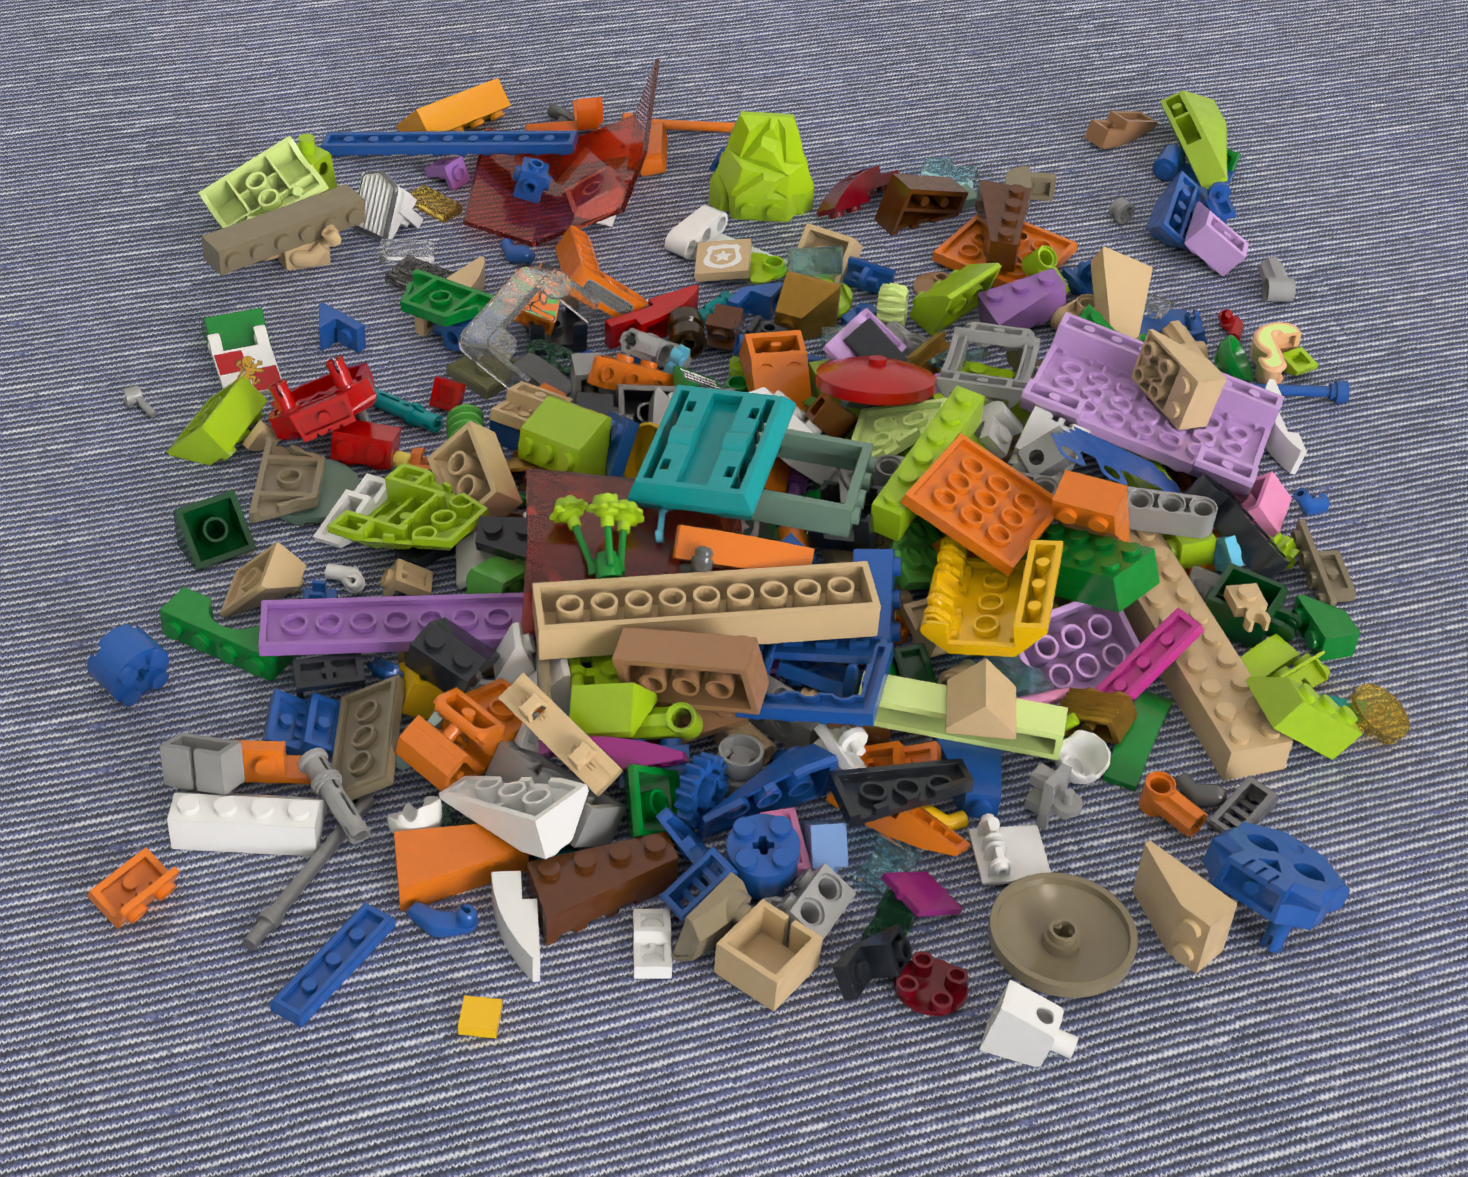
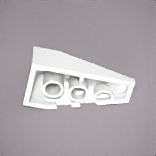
[439,776,589,859]

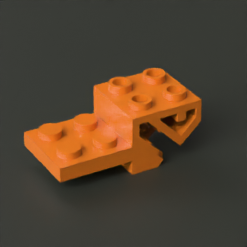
[395,678,544,791]

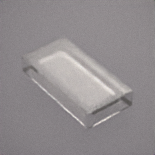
[379,239,435,264]

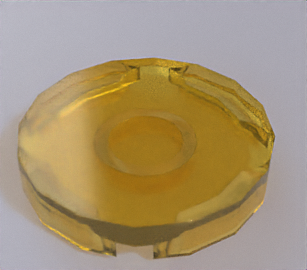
[1349,683,1410,744]

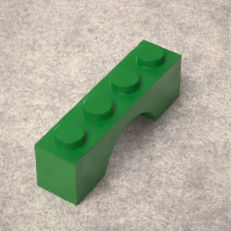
[159,587,296,682]

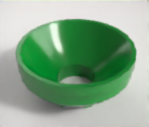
[1214,335,1253,383]

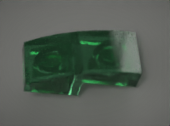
[861,889,917,941]

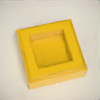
[458,995,503,1039]

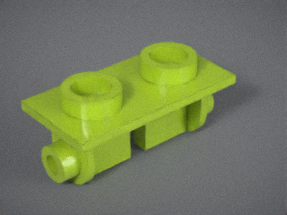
[1270,650,1330,688]

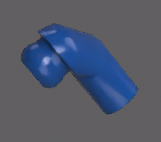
[500,238,535,264]
[1293,488,1330,515]

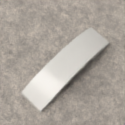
[1265,379,1307,474]

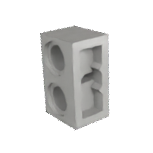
[776,863,856,941]

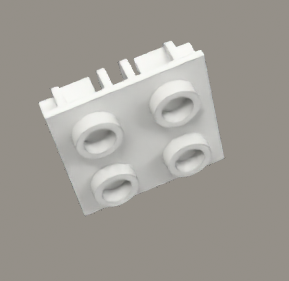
[968,814,1051,885]

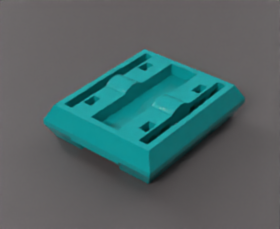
[627,385,796,521]

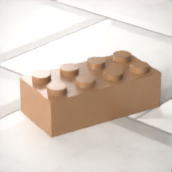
[612,627,769,715]

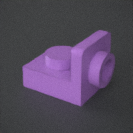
[424,156,470,190]

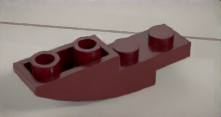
[817,165,899,219]

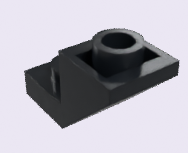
[833,925,912,1000]

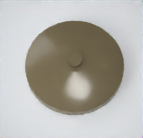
[988,872,1138,998]

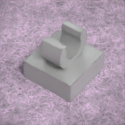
[1189,565,1221,602]

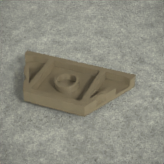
[249,437,326,523]

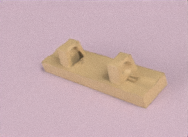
[498,673,624,797]

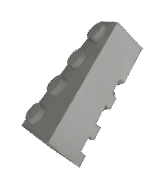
[485,741,627,848]

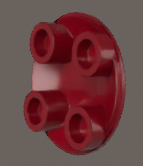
[893,951,969,1016]

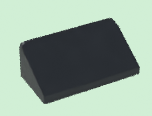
[843,318,908,362]

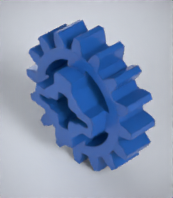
[674,751,729,830]

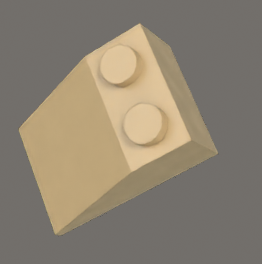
[1132,840,1238,974]

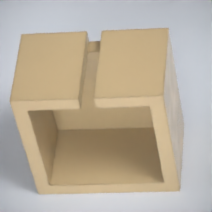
[714,899,823,1012]

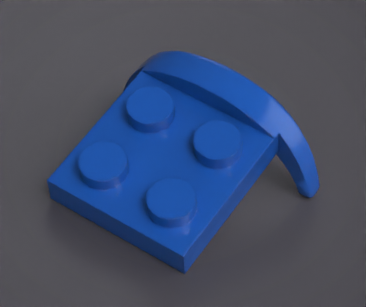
[776,660,867,698]

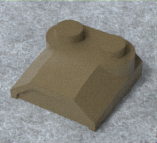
[672,872,753,962]

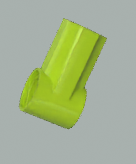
[1021,245,1071,293]
[632,702,703,740]

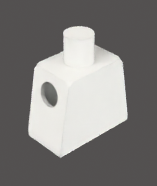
[979,980,1078,1067]

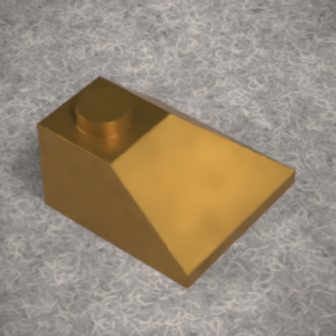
[774,271,841,340]

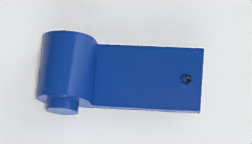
[1152,144,1234,186]

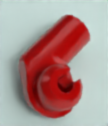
[1218,309,1244,341]

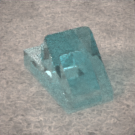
[853,834,922,902]

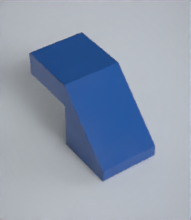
[728,282,783,320]

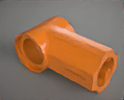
[1138,771,1208,838]

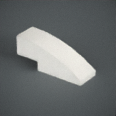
[313,473,388,548]
[491,871,540,982]

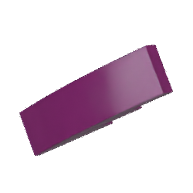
[538,736,689,774]

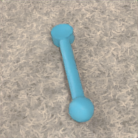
[655,509,669,543]

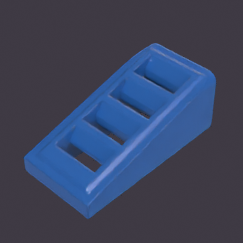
[659,846,738,923]

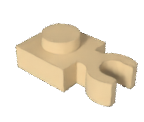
[1223,583,1271,632]

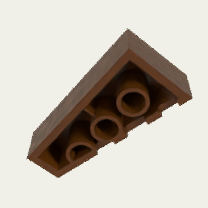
[975,180,1031,272]
[526,831,678,946]

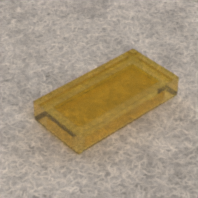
[409,184,462,223]

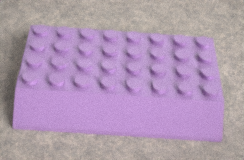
[1020,312,1284,497]

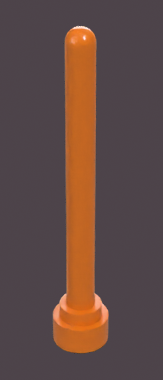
[622,112,735,133]

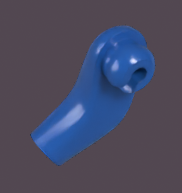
[407,901,479,938]

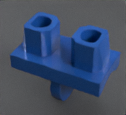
[1199,181,1236,224]
[843,256,896,294]
[1062,260,1094,295]

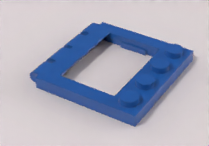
[735,637,894,726]

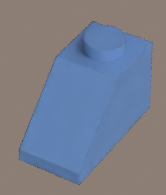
[799,819,849,874]

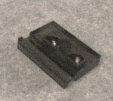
[385,255,454,291]

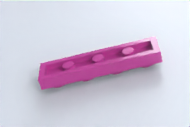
[1095,607,1204,701]

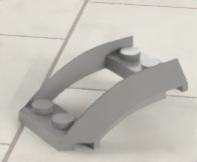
[936,321,1041,409]

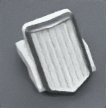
[353,170,424,244]

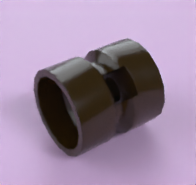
[666,306,706,359]

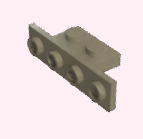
[1291,519,1356,607]

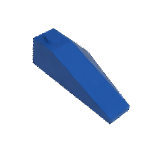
[698,743,839,839]

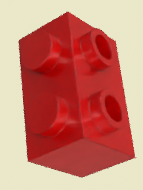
[330,420,401,470]

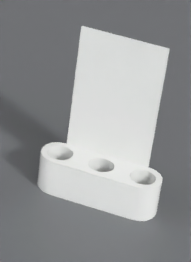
[665,205,789,285]

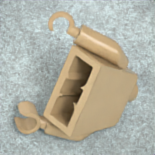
[264,224,341,270]

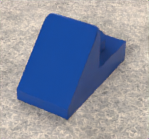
[319,302,366,353]

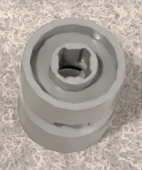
[718,734,764,797]

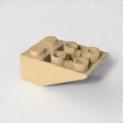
[1130,329,1227,430]

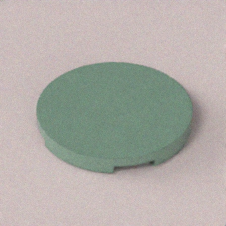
[279,459,360,526]

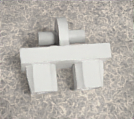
[814,724,868,771]

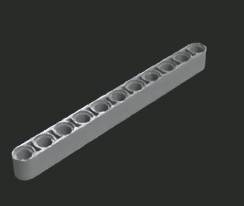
[874,455,1218,538]

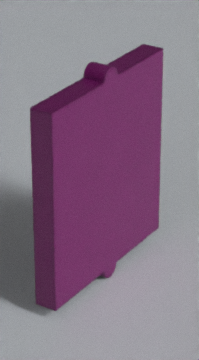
[881,871,963,917]

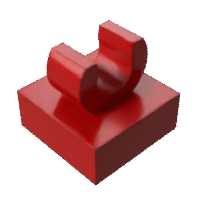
[429,376,466,411]

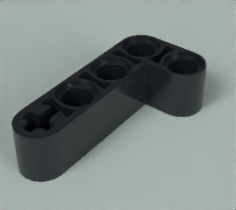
[1183,473,1290,580]

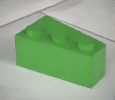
[466,556,549,602]

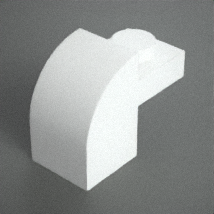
[974,401,1023,459]

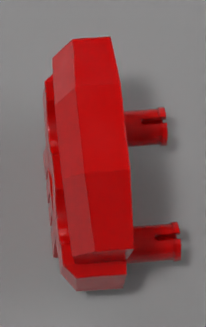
[267,355,377,442]

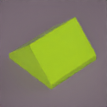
[569,682,658,738]

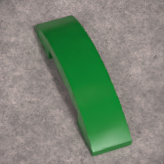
[1103,690,1174,792]

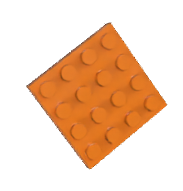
[932,213,1078,288]
[901,433,1054,576]

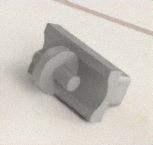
[1024,763,1083,830]

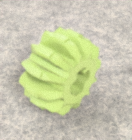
[876,283,909,327]

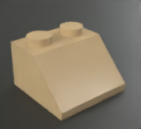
[788,223,863,286]

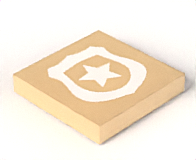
[694,238,752,282]

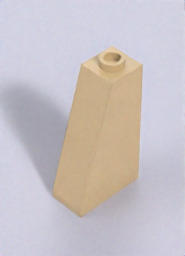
[1091,246,1153,338]

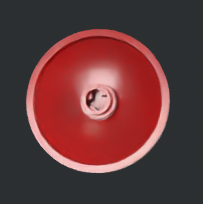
[816,355,936,405]

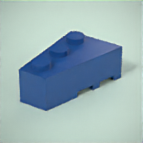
[853,549,902,648]

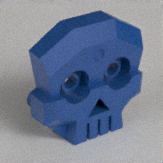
[1202,821,1350,953]

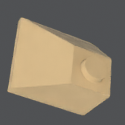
[219,541,307,618]

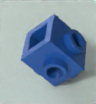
[512,156,552,204]

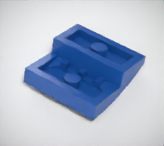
[262,689,340,757]

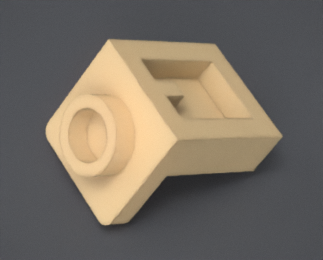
[380,558,433,597]

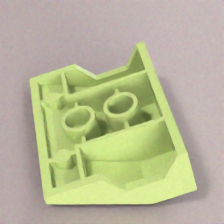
[198,136,329,229]

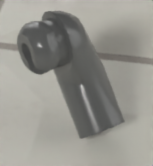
[678,546,713,573]
[1175,773,1227,807]

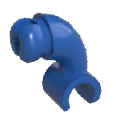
[1184,310,1207,344]

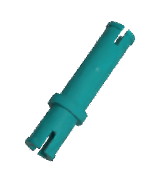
[373,387,444,433]

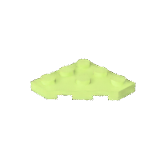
[851,398,947,459]

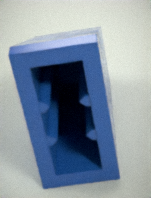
[932,737,1002,819]

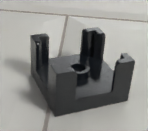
[524,292,588,356]
[808,480,884,552]

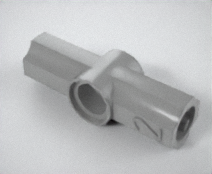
[619,328,692,368]

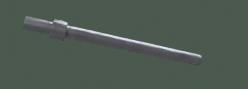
[242,794,375,951]

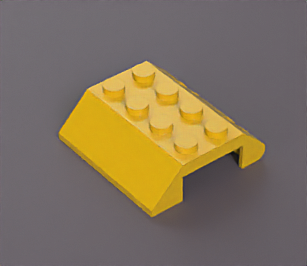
[920,537,1064,657]

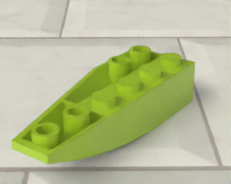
[1160,90,1228,189]

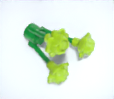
[549,493,644,579]

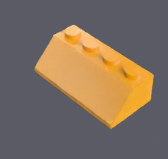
[396,78,511,132]

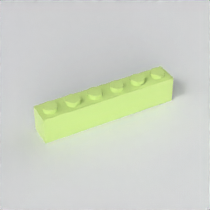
[858,670,1068,761]

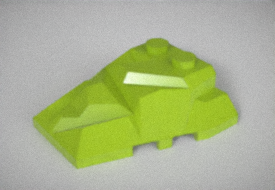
[709,111,814,222]
[327,463,489,551]

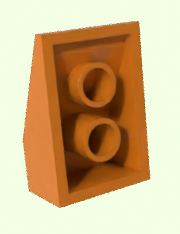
[1052,470,1130,542]

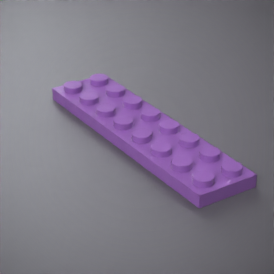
[259,592,534,656]

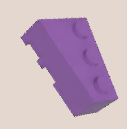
[977,268,1066,351]

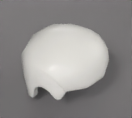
[1055,730,1111,784]
[387,796,442,834]

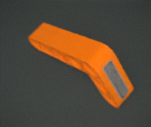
[555,225,648,318]

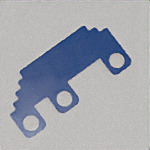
[1051,426,1182,493]

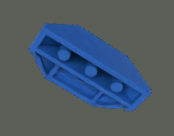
[1146,171,1203,252]

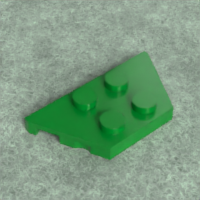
[400,269,503,327]

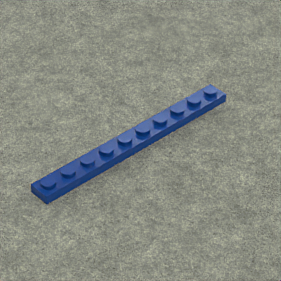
[321,130,579,156]

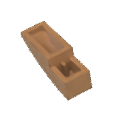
[1084,111,1158,149]

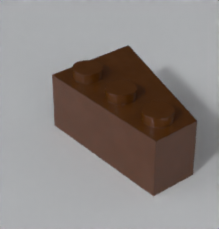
[874,173,969,235]

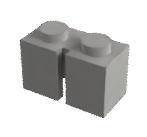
[160,732,245,795]

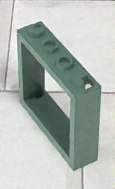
[740,424,877,538]

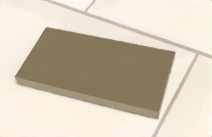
[331,675,405,801]

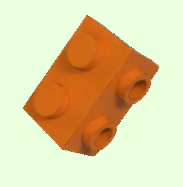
[87,847,180,929]

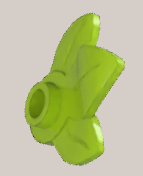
[745,252,787,284]

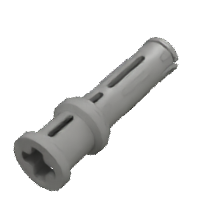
[297,748,371,844]

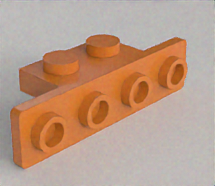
[587,353,674,391]
[235,740,311,785]

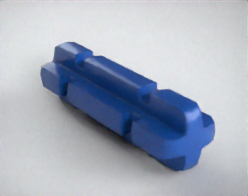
[367,656,404,680]

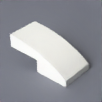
[633,909,672,979]

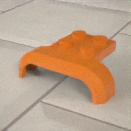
[525,97,603,131]

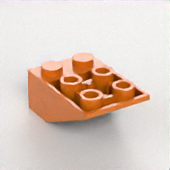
[739,330,812,421]

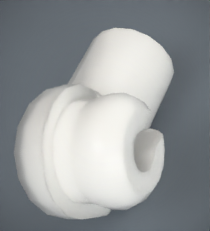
[325,563,365,594]

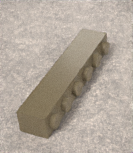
[201,184,365,276]

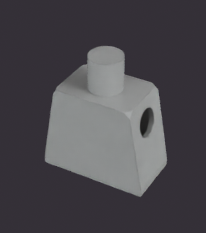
[1011,425,1076,476]

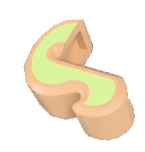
[1250,322,1302,384]

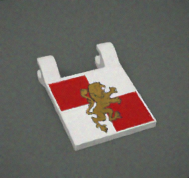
[207,325,282,395]

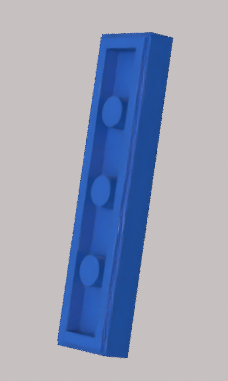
[270,902,396,1027]

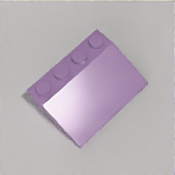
[998,601,1140,706]

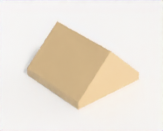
[945,658,1016,740]

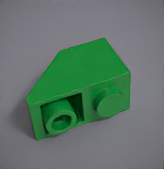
[1291,594,1361,661]

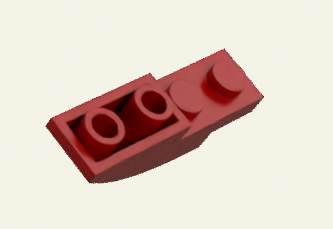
[605,284,699,349]

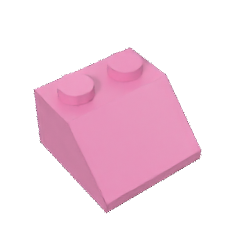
[1213,471,1292,537]

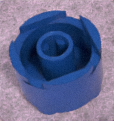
[87,624,169,707]
[726,814,800,900]

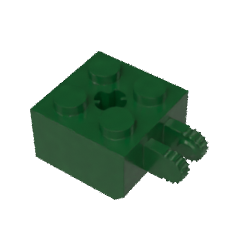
[1205,563,1302,648]

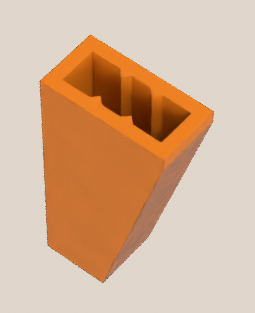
[394,824,532,911]

